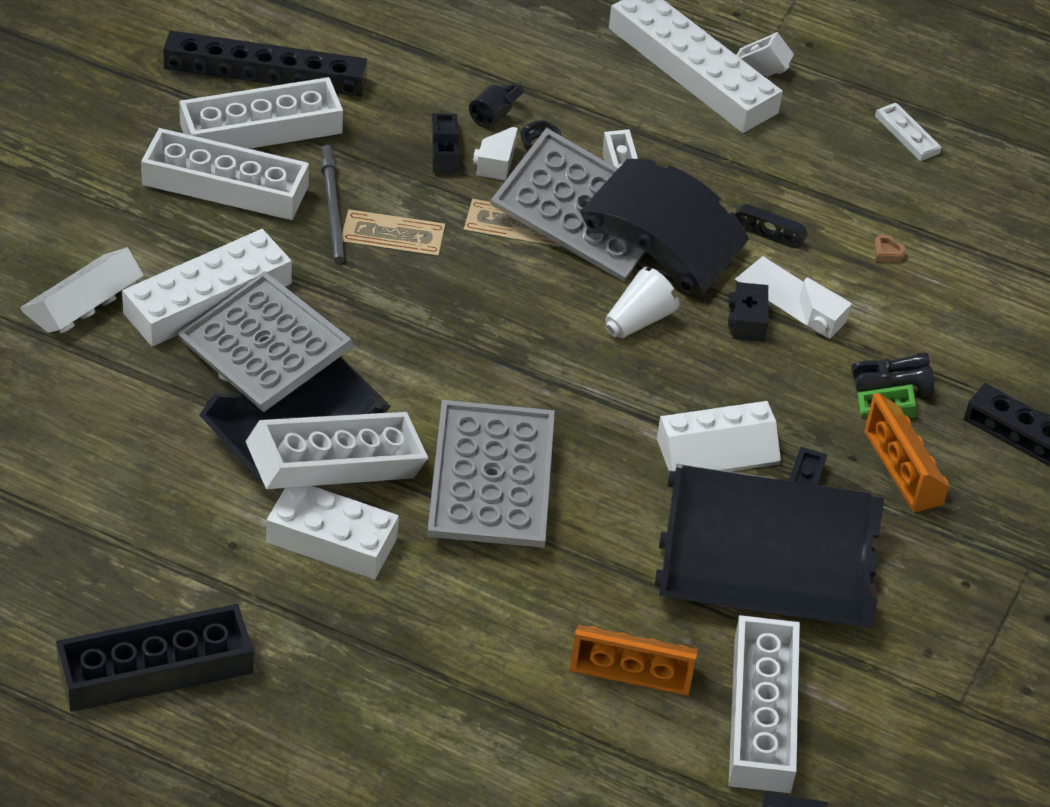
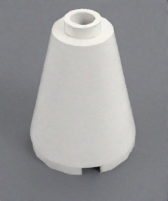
[605,267,680,338]

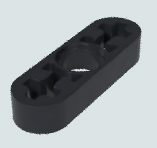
[735,204,808,248]

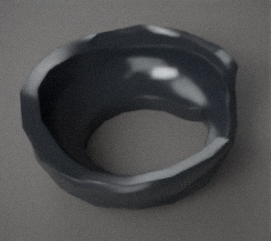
[520,120,562,150]

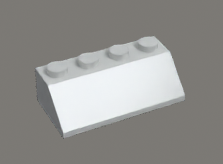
[20,247,144,333]
[657,401,781,472]

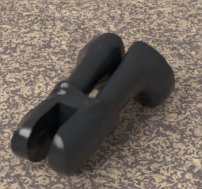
[851,352,934,398]

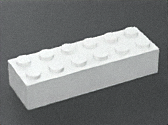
[179,77,343,149]
[141,128,309,220]
[122,229,292,347]
[246,412,428,489]
[728,615,800,793]

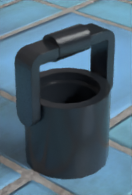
[469,83,525,128]

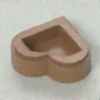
[874,235,906,263]

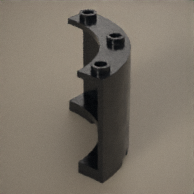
[579,159,749,295]
[199,356,391,480]

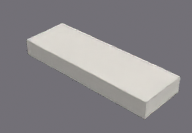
[875,103,942,161]

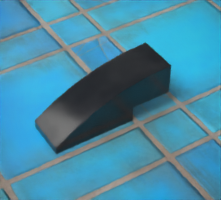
[432,113,459,173]

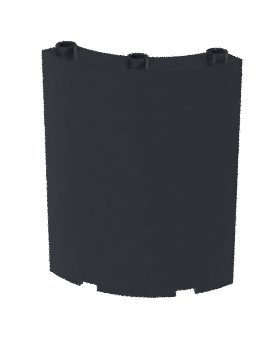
[654,464,884,628]

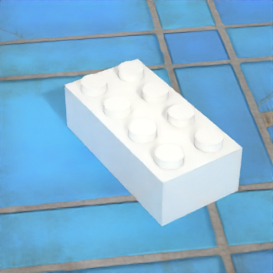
[266,486,399,580]

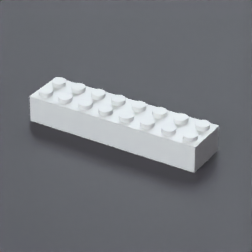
[609,0,783,133]

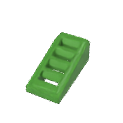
[858,385,917,418]

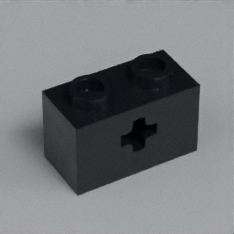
[728,282,769,342]

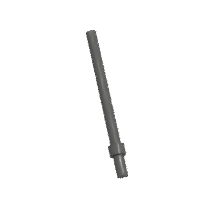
[320,145,345,264]

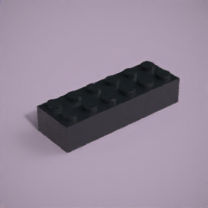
[56,604,253,712]

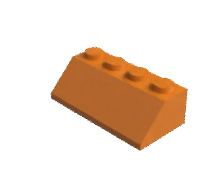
[864,393,949,513]
[570,625,698,696]

